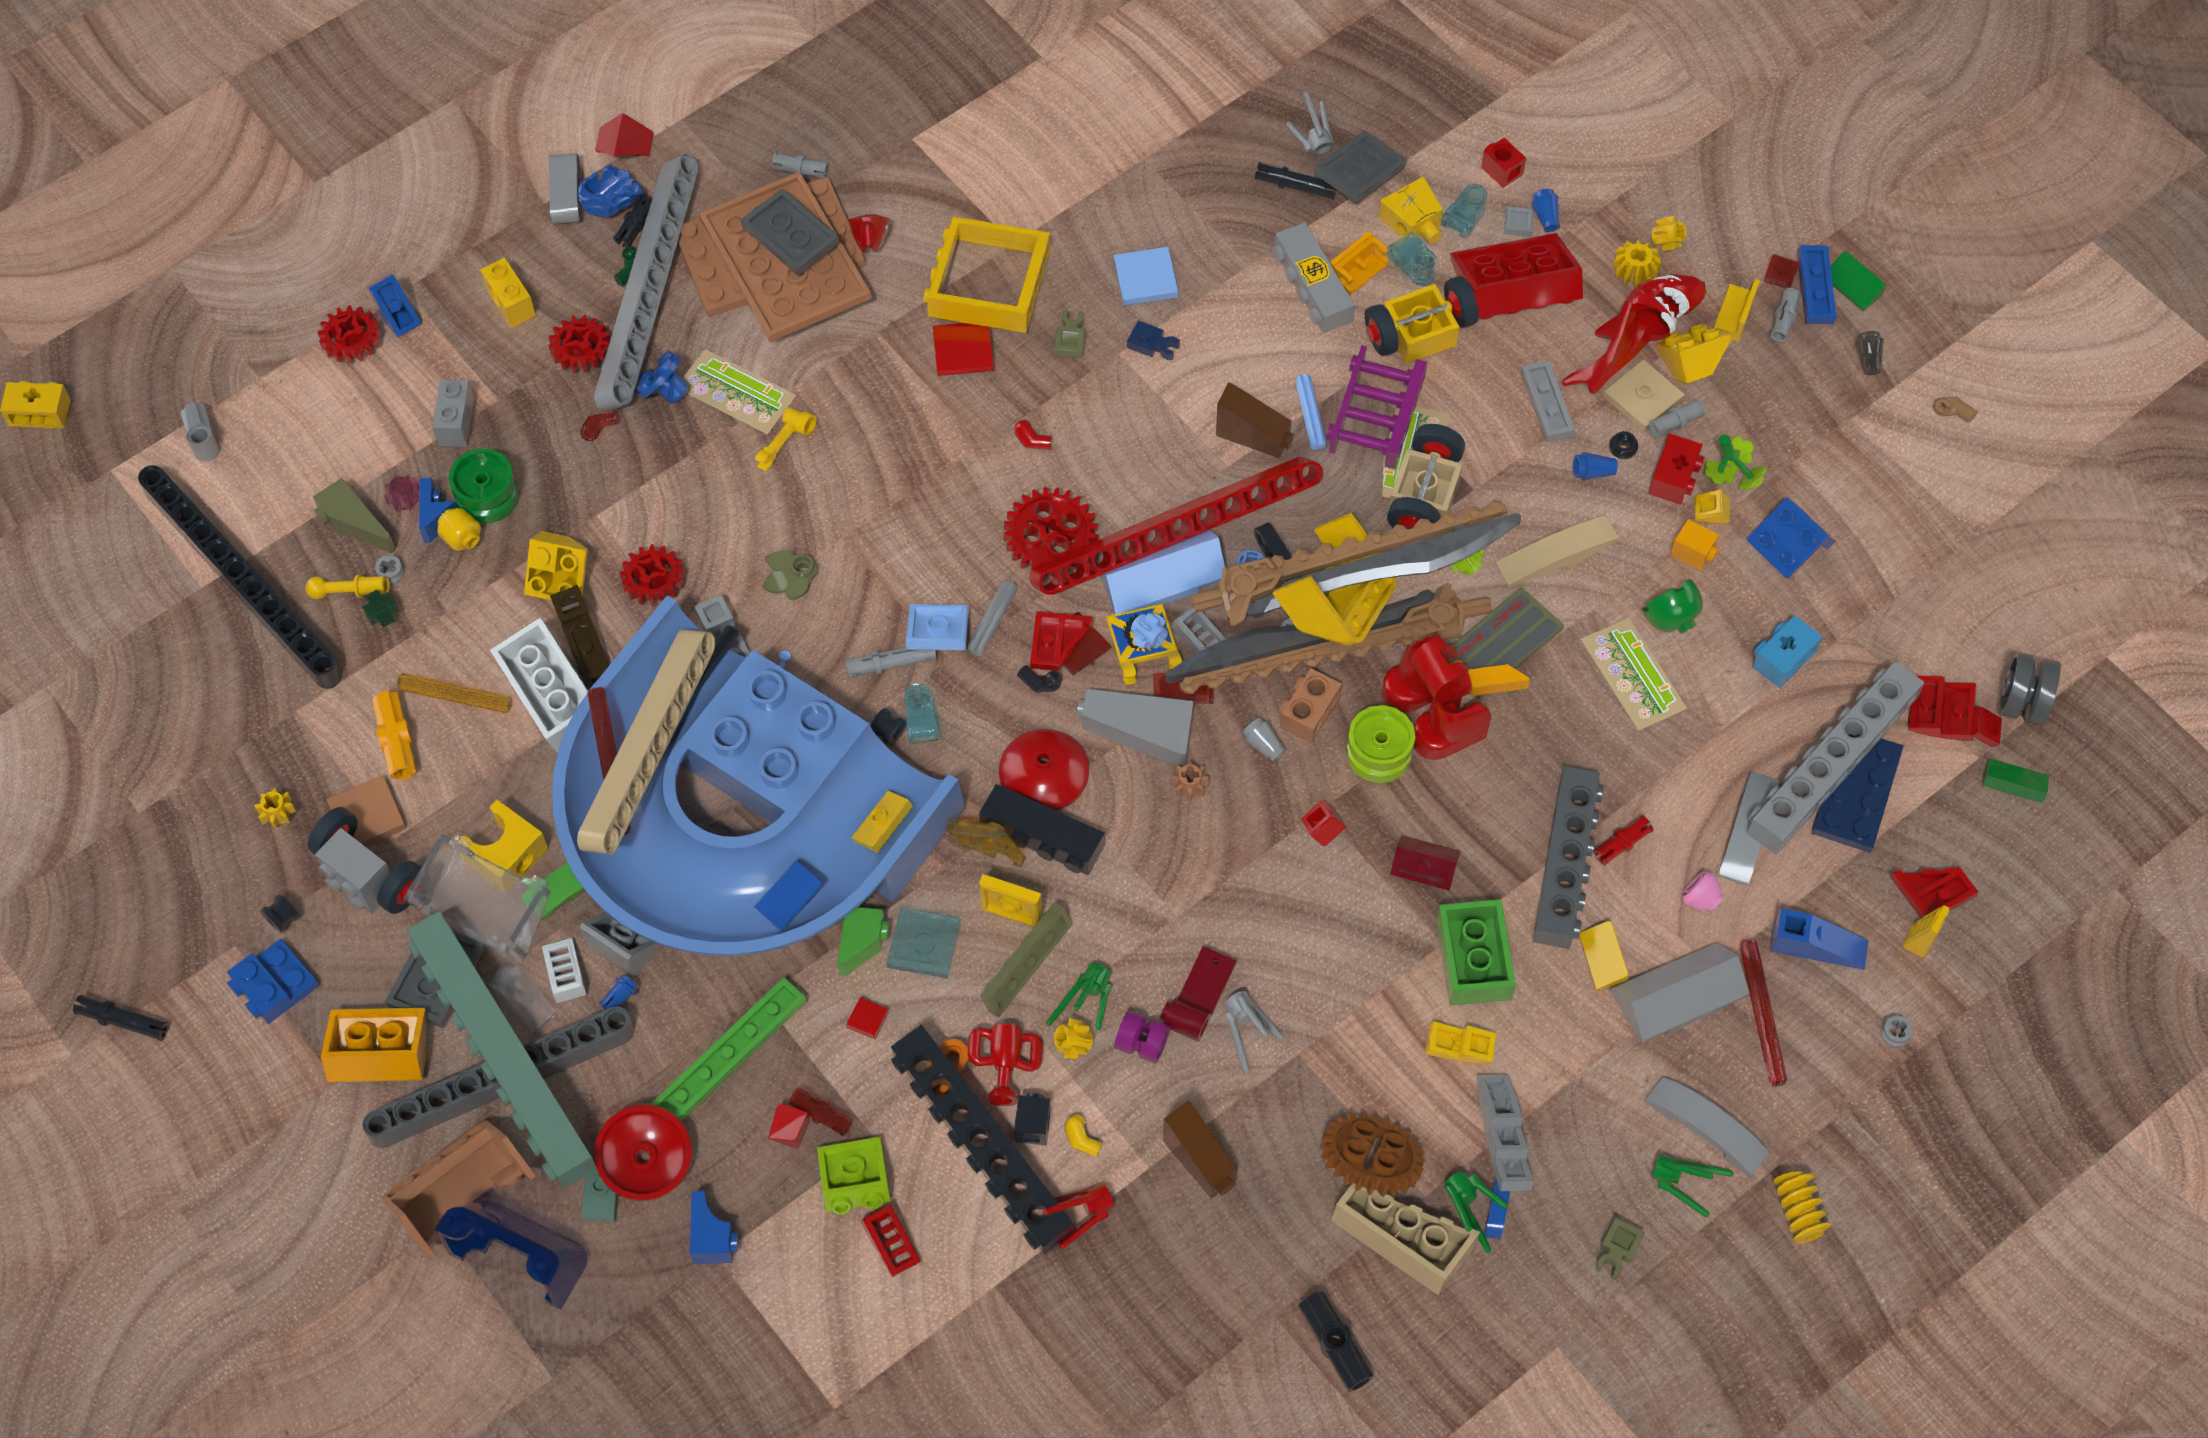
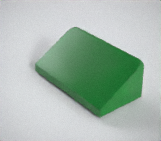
[1831,251,1886,311]
[1982,758,2049,803]

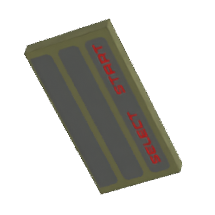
[1449,587,1564,700]

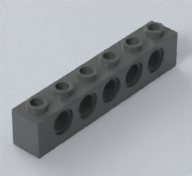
[1533,766,1604,949]

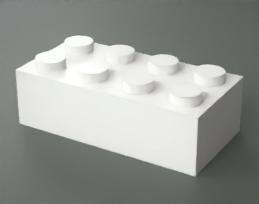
[490,618,589,753]

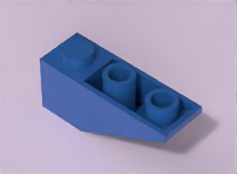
[1771,908,1868,970]

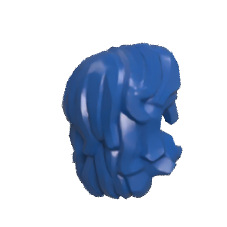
[578,164,642,217]

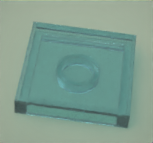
[887,908,961,979]

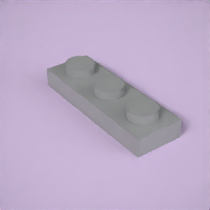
[1521,360,1575,442]

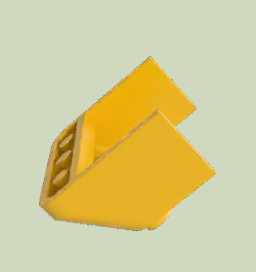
[1272,512,1396,646]

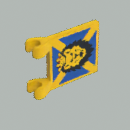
[1106,603,1182,685]

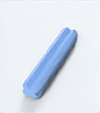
[1296,374,1326,451]

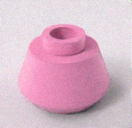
[1682,871,1722,911]

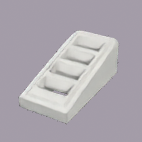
[542,938,587,1003]

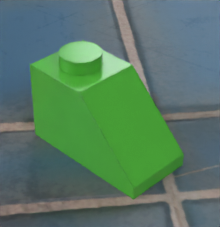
[837,907,890,976]

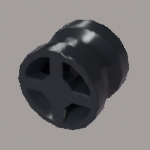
[870,708,907,746]
[260,894,300,933]

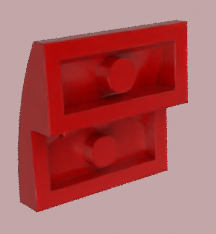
[932,323,994,376]
[1909,676,1977,741]

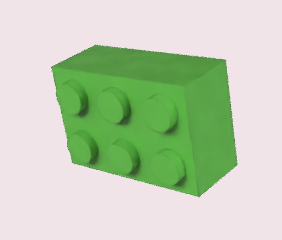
[1436,899,1516,1006]

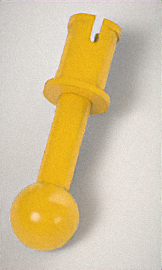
[305,574,390,600]

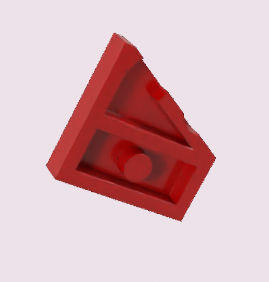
[1030,611,1093,671]
[1891,867,1979,918]

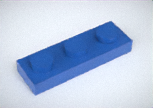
[1798,245,1837,324]

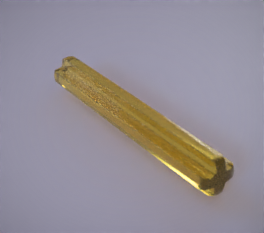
[397,673,512,713]

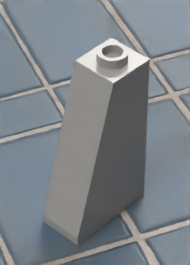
[1077,689,1193,767]

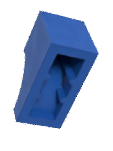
[690,1191,739,1264]

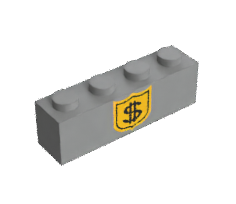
[1272,222,1355,333]

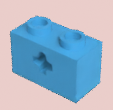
[1752,615,1823,688]

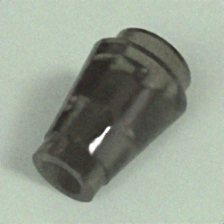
[1855,331,1884,376]

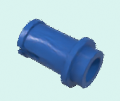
[599,975,638,1010]

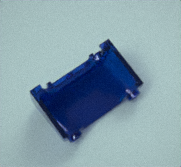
[434,1200,588,1310]

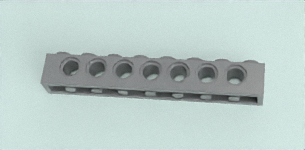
[1747,662,1925,855]

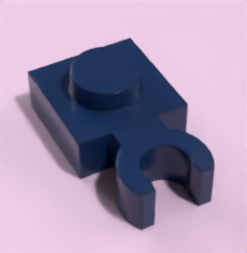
[1127,320,1180,360]

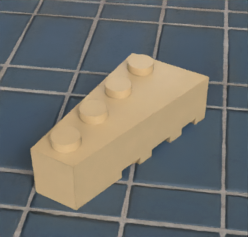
[1331,1183,1480,1296]

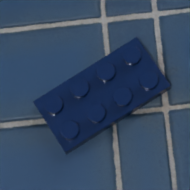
[1812,734,1904,853]

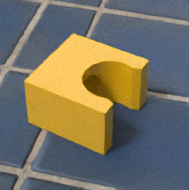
[455,799,548,893]

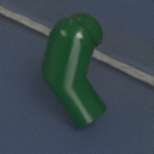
[613,246,637,287]

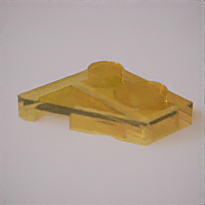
[946,819,1026,867]

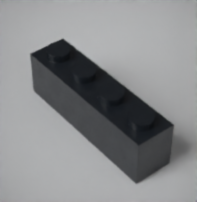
[979,784,1105,875]

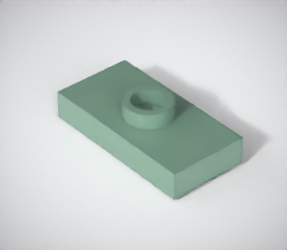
[581,1156,617,1222]

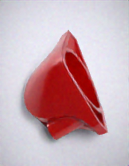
[848,214,889,253]

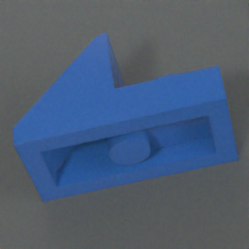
[367,274,421,337]
[419,478,457,543]

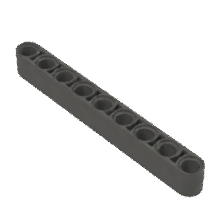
[362,1007,634,1148]

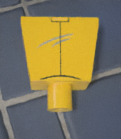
[1378,177,1443,244]

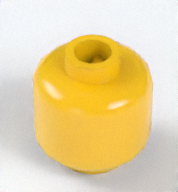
[437,508,481,551]

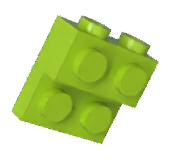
[817,1137,890,1215]

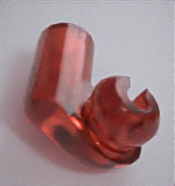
[580,410,618,441]

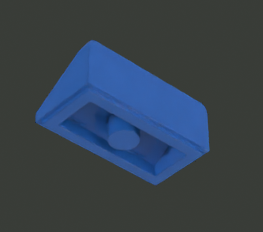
[754,860,822,929]

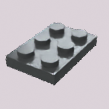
[1314,131,1407,203]
[741,189,839,276]
[385,931,486,1028]

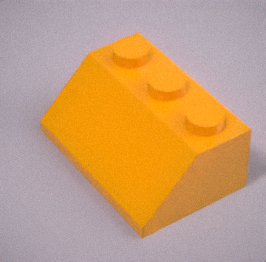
[321,1008,427,1082]

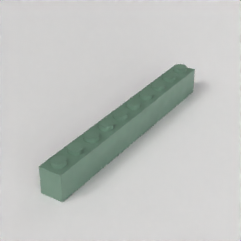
[406,911,596,1189]

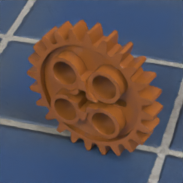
[1320,1112,1425,1197]

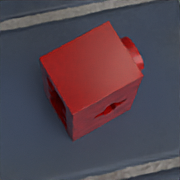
[1648,433,1705,505]

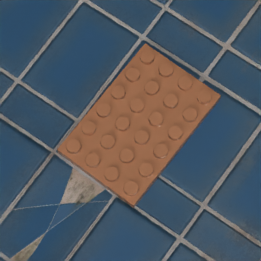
[699,172,872,342]
[677,176,866,317]

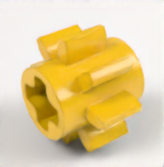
[1651,216,1687,252]
[254,788,296,829]
[1054,1018,1093,1060]

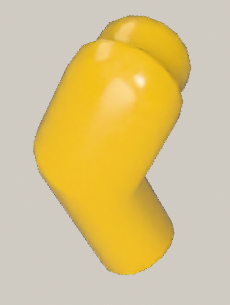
[1064,1114,1103,1158]

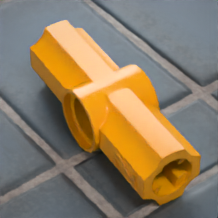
[372,690,417,781]

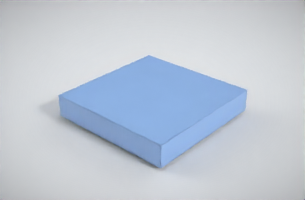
[1114,247,1178,306]
[906,604,969,650]

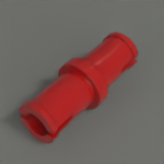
[1593,815,1654,866]

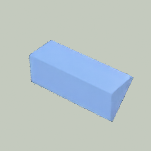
[1100,530,1225,614]

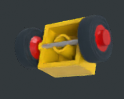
[1365,276,1479,364]

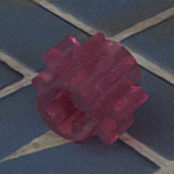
[384,475,420,512]

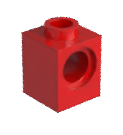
[1481,137,1526,188]

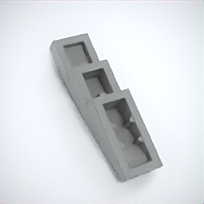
[1476,1074,1534,1191]

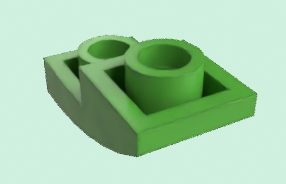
[522,863,585,920]

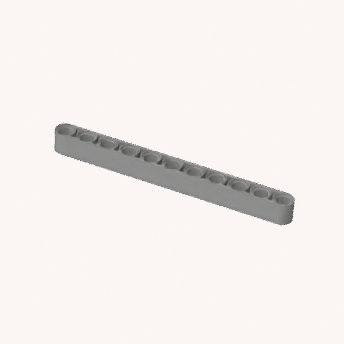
[594,153,698,412]

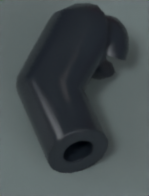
[1017,665,1062,693]

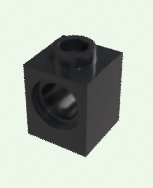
[1014,1093,1051,1146]

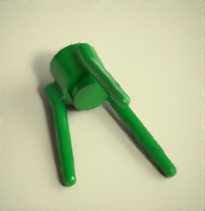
[1046,963,1112,1030]
[1652,1154,1733,1217]
[1444,1172,1508,1253]

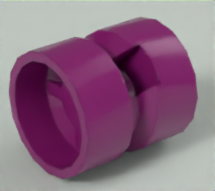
[1114,1010,1170,1064]

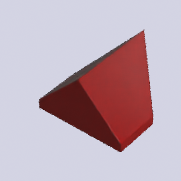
[595,113,654,157]

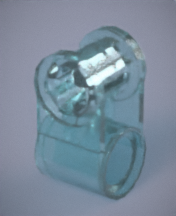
[1440,184,1487,239]
[1387,232,1436,286]
[904,684,939,744]

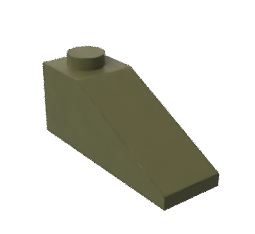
[313,478,396,553]

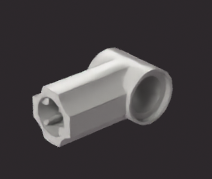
[180,402,220,461]

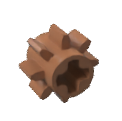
[1171,761,1209,801]

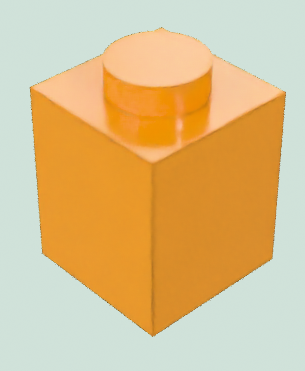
[1670,519,1720,571]

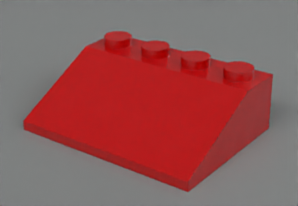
[1450,233,1583,319]

